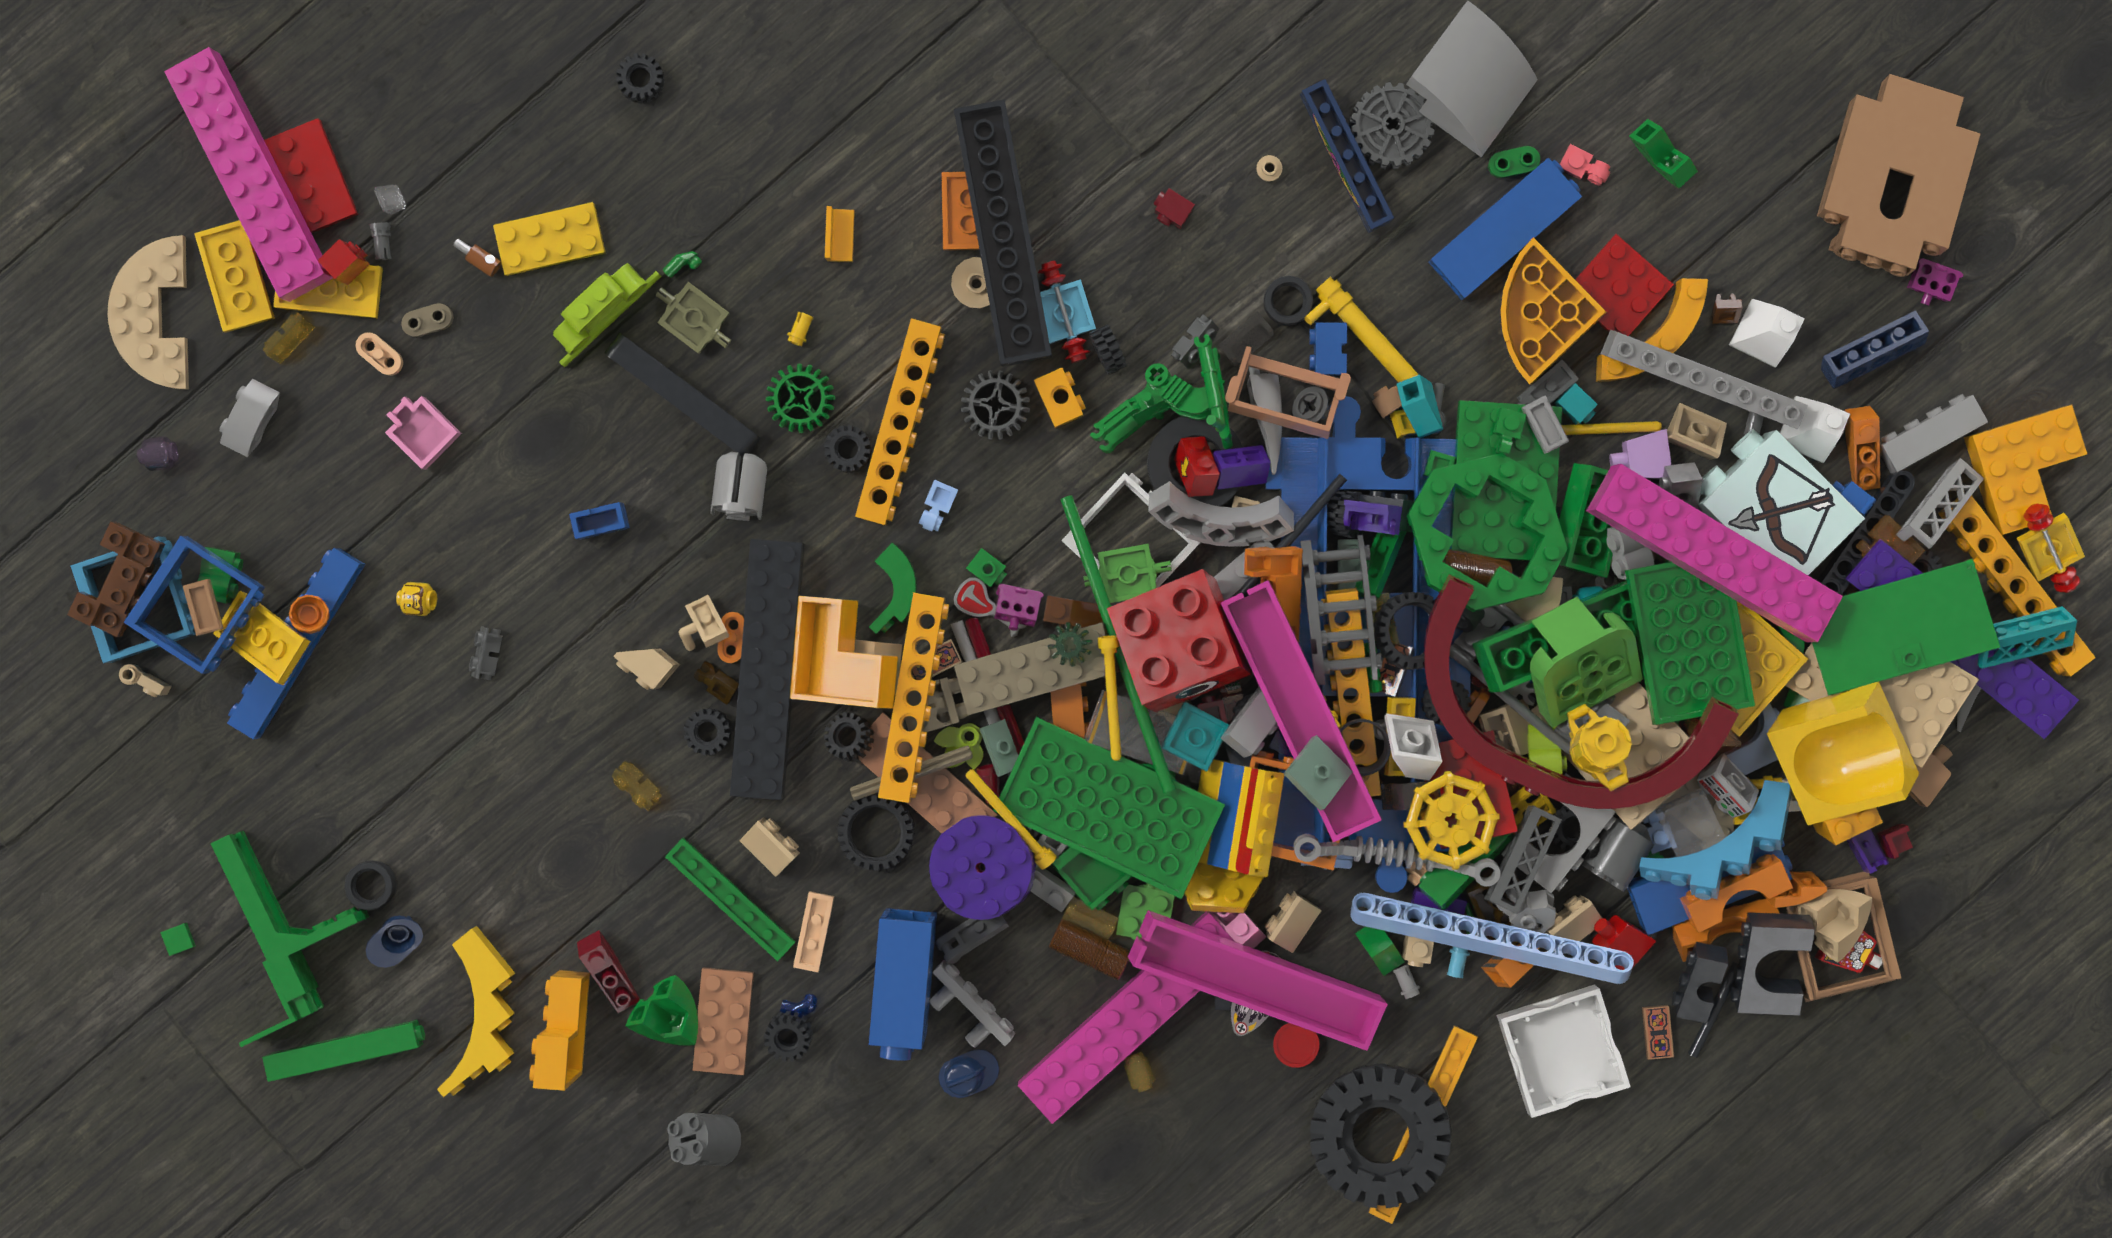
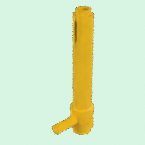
[1305,276,1419,382]

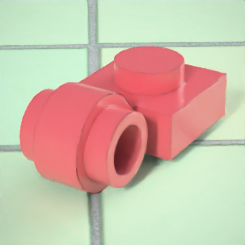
[1560,144,1610,186]

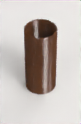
[1442,549,1512,587]
[1049,918,1130,980]

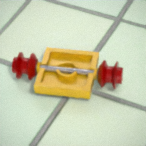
[2017,504,2085,593]

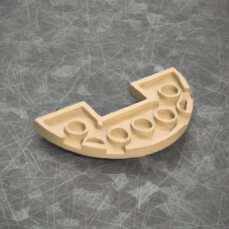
[108,235,189,390]

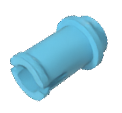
[1447,946,1470,978]

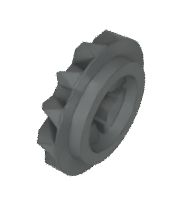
[1292,386,1330,423]

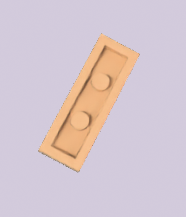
[793,891,835,972]

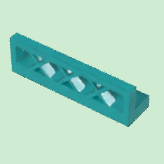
[1977,606,2077,669]

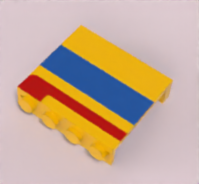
[1198,759,1284,877]

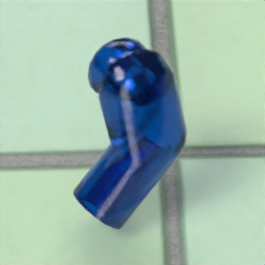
[780,994,818,1018]

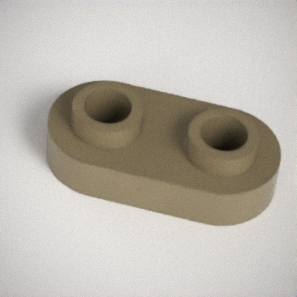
[401,303,454,337]

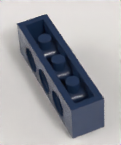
[1821,311,1929,389]

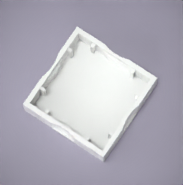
[1497,985,1630,1118]

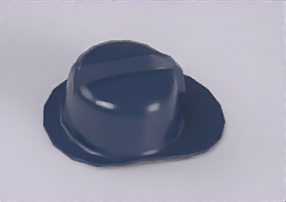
[366,915,423,968]
[939,1049,999,1098]

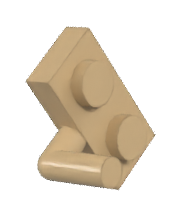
[679,595,730,651]

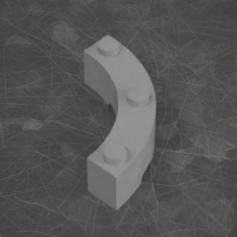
[1148,481,1294,547]

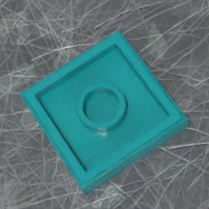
[1161,702,1230,772]

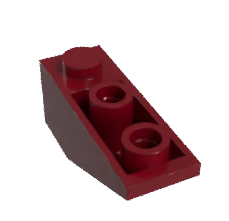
[577,930,640,1013]

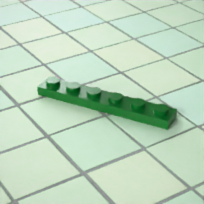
[665,837,796,961]

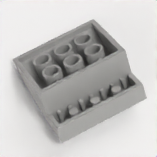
[1406,1,1538,157]

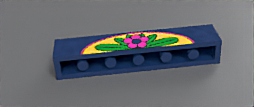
[1300,79,1394,233]

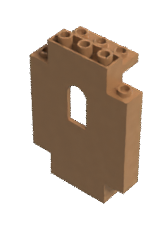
[1817,74,1980,277]

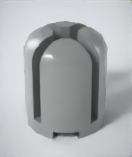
[710,452,767,521]

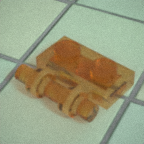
[1856,515,1925,564]

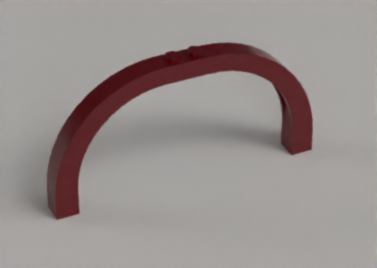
[1424,574,1739,809]

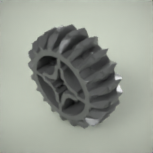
[961,370,1030,440]

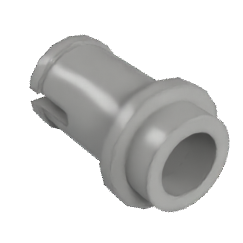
[1393,965,1420,999]

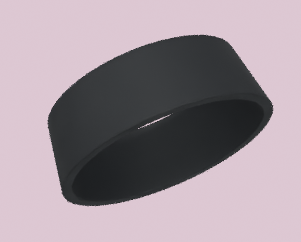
[1340,719,1391,776]

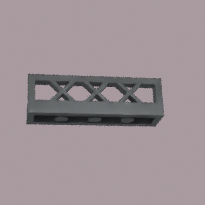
[1484,805,1562,914]

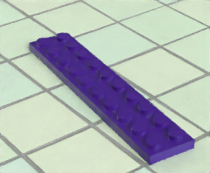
[1845,539,2079,739]

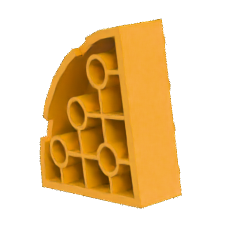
[1501,237,1607,385]

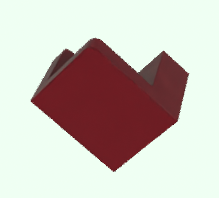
[1877,823,1913,859]

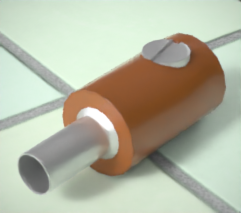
[453,239,502,277]

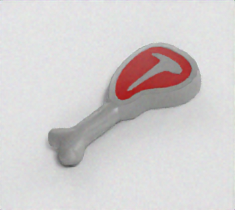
[954,577,1027,637]

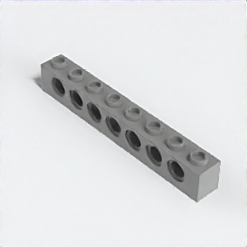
[1601,330,1808,429]

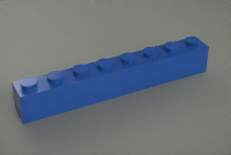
[227,548,366,739]

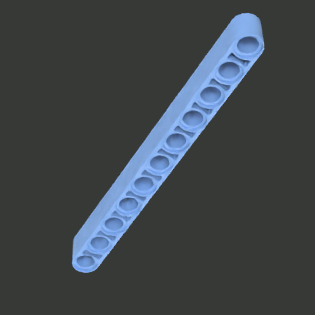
[1351,893,1634,984]

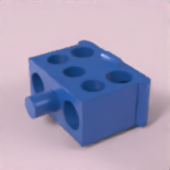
[1832,480,1876,516]

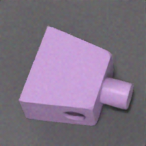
[1609,429,1671,479]

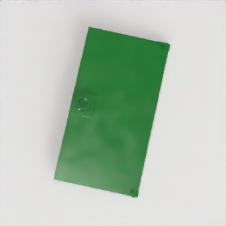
[1812,559,2000,696]

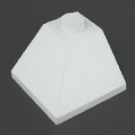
[1729,299,1804,368]
[1780,396,1850,463]
[1384,713,1442,780]

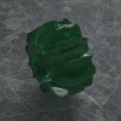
[1048,622,1093,667]

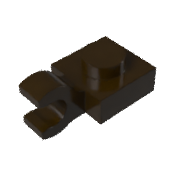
[694,661,739,705]

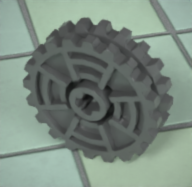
[1349,82,1435,170]

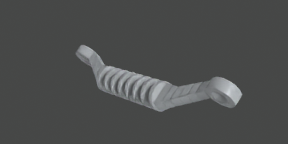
[1294,834,1500,886]

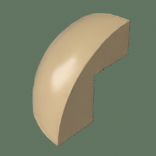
[1504,577,1563,621]
[1797,889,1872,963]

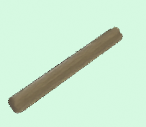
[850,746,973,800]

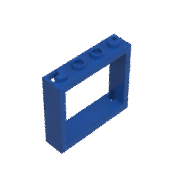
[124,536,265,674]

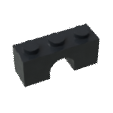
[1672,942,1728,1023]

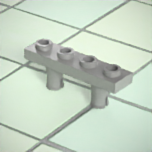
[929,960,1015,1048]

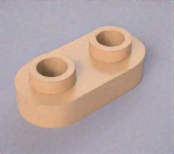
[356,333,403,375]

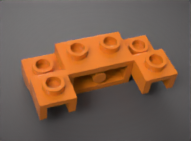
[1244,546,1303,643]

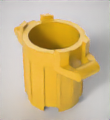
[1567,704,1632,791]

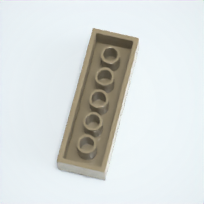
[954,623,1120,715]

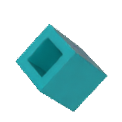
[1554,383,1598,424]

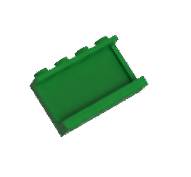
[1051,847,1132,911]

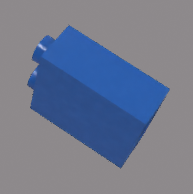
[869,908,937,1060]

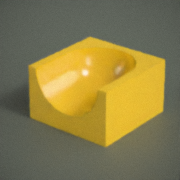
[1767,681,1919,825]

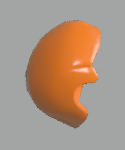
[289,595,329,634]

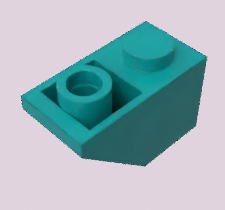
[1397,375,1443,438]

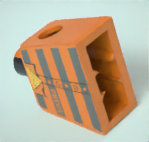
[1481,942,1539,988]

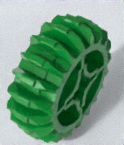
[766,363,836,433]

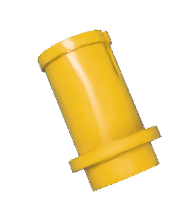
[787,312,813,346]

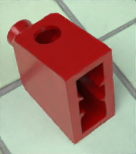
[1592,915,1656,970]

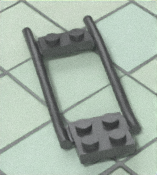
[1449,604,1630,754]

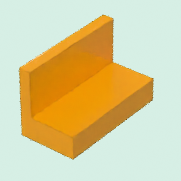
[825,206,855,262]

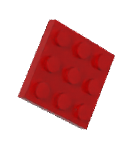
[1575,234,1674,336]

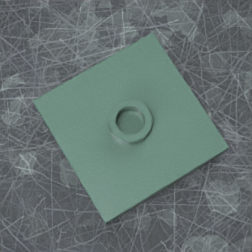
[1284,735,1353,810]

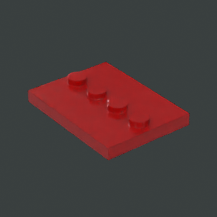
[264,118,358,233]
[1425,730,1518,850]

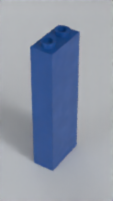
[1428,158,1582,301]
[1627,841,1793,935]

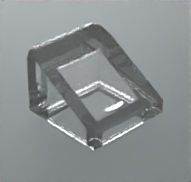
[374,185,406,215]

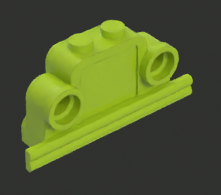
[553,263,662,367]

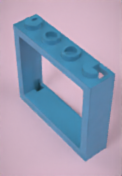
[71,536,196,663]

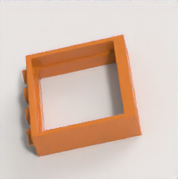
[1249,751,1340,870]

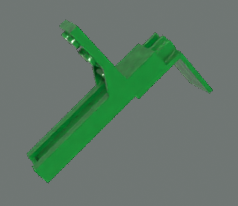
[210,831,370,1047]

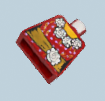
[1815,931,1882,973]

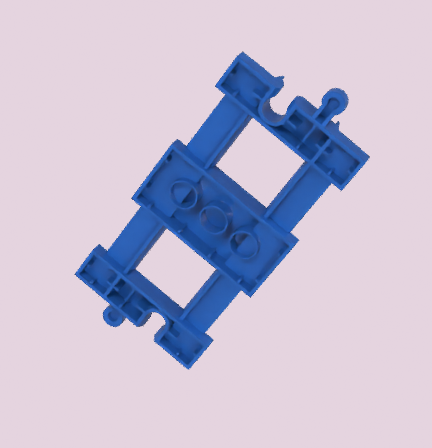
[1265,396,1470,893]

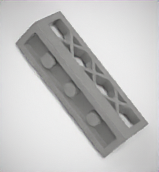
[1896,458,1984,548]

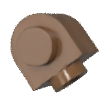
[1372,385,1402,418]

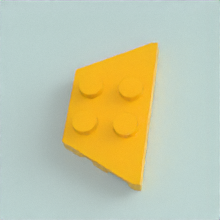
[1184,862,1266,913]

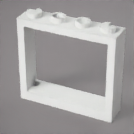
[1062,473,1200,588]

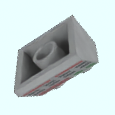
[1697,753,1759,818]

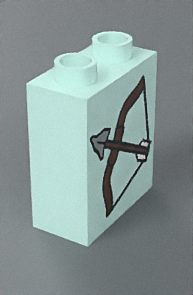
[1698,429,1865,575]

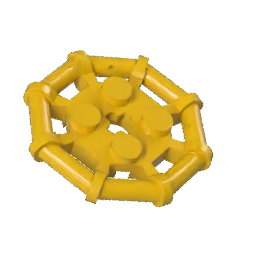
[1403,771,1500,870]

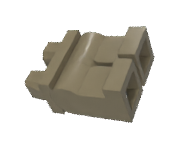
[905,677,969,732]

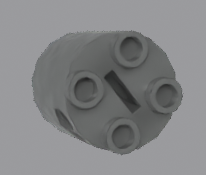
[1581,818,1655,892]
[667,1113,741,1166]

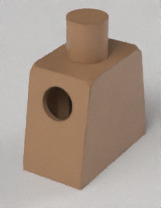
[1909,744,1953,807]

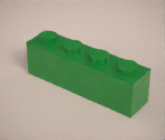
[1419,833,1514,911]

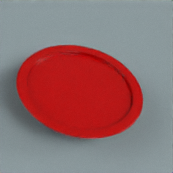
[1273,1023,1319,1068]

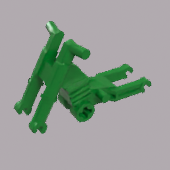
[1090,334,1233,453]

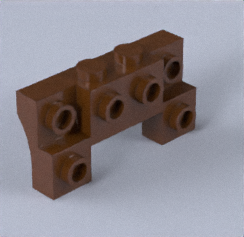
[67,522,165,637]

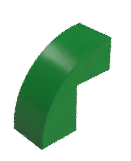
[1629,119,1698,189]

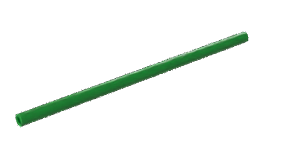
[1060,495,1176,794]

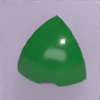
[625,975,698,1045]

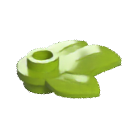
[934,723,983,769]

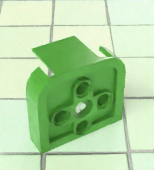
[1530,597,1643,728]

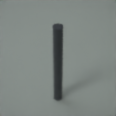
[1688,961,1739,1058]

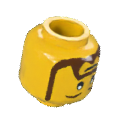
[396,582,437,616]

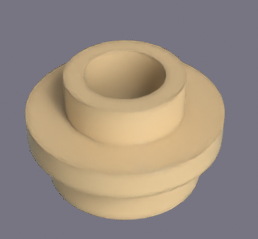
[1256,155,1282,182]

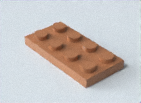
[693,967,754,1075]

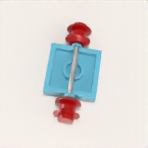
[1038,260,1096,363]

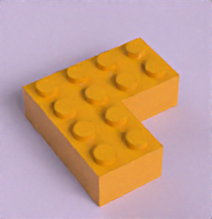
[1964,405,2087,535]
[790,596,898,708]
[530,970,590,1091]

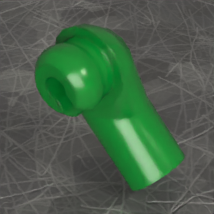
[663,251,702,278]

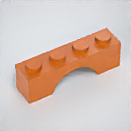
[1680,854,1793,933]
[1672,899,1780,962]

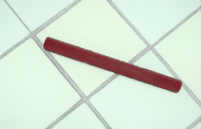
[965,617,1024,755]

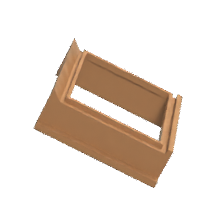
[1786,871,1901,1002]

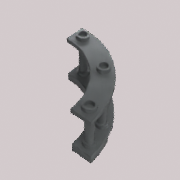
[1300,535,1382,685]

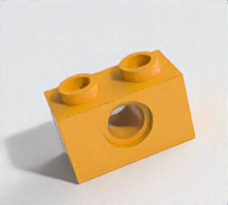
[1034,368,1086,428]

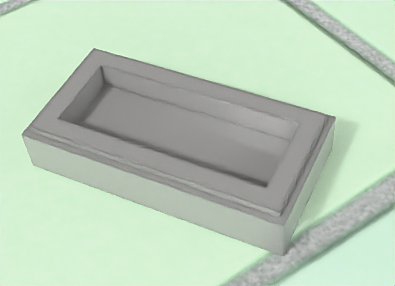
[1521,395,1569,454]

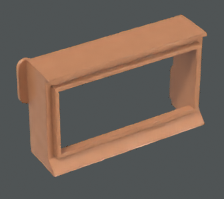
[1225,346,1351,439]

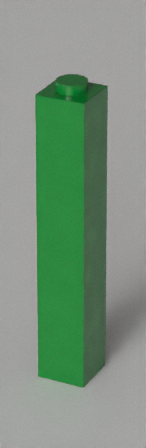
[262,1019,425,1082]

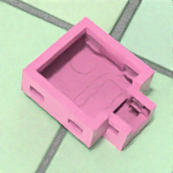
[385,396,462,470]

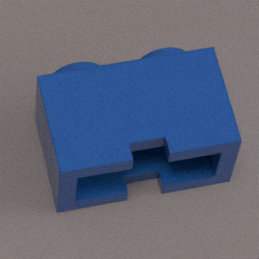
[1309,323,1347,376]
[569,502,630,540]

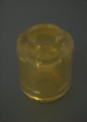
[1124,1052,1156,1092]

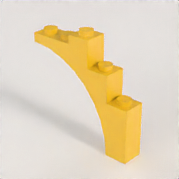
[437,926,515,1097]

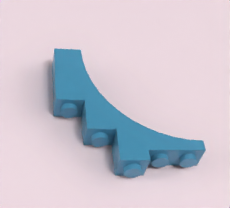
[1639,780,1792,900]

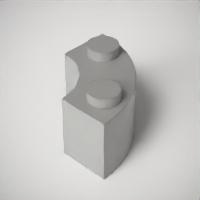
[219,379,280,457]

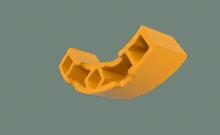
[1596,278,1708,382]

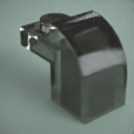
[1380,780,1441,810]

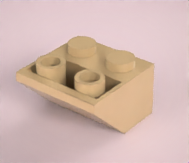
[613,648,680,690]
[1477,699,1530,756]
[740,817,800,877]
[1265,891,1321,953]
[1545,895,1602,941]

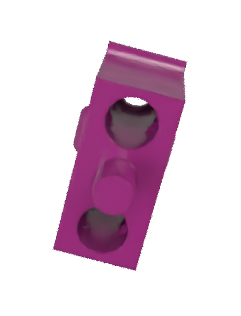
[1907,258,1963,306]
[994,584,1044,631]

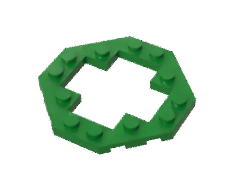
[1407,453,1568,612]

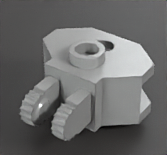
[1495,888,1556,933]

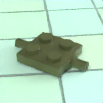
[656,282,732,354]

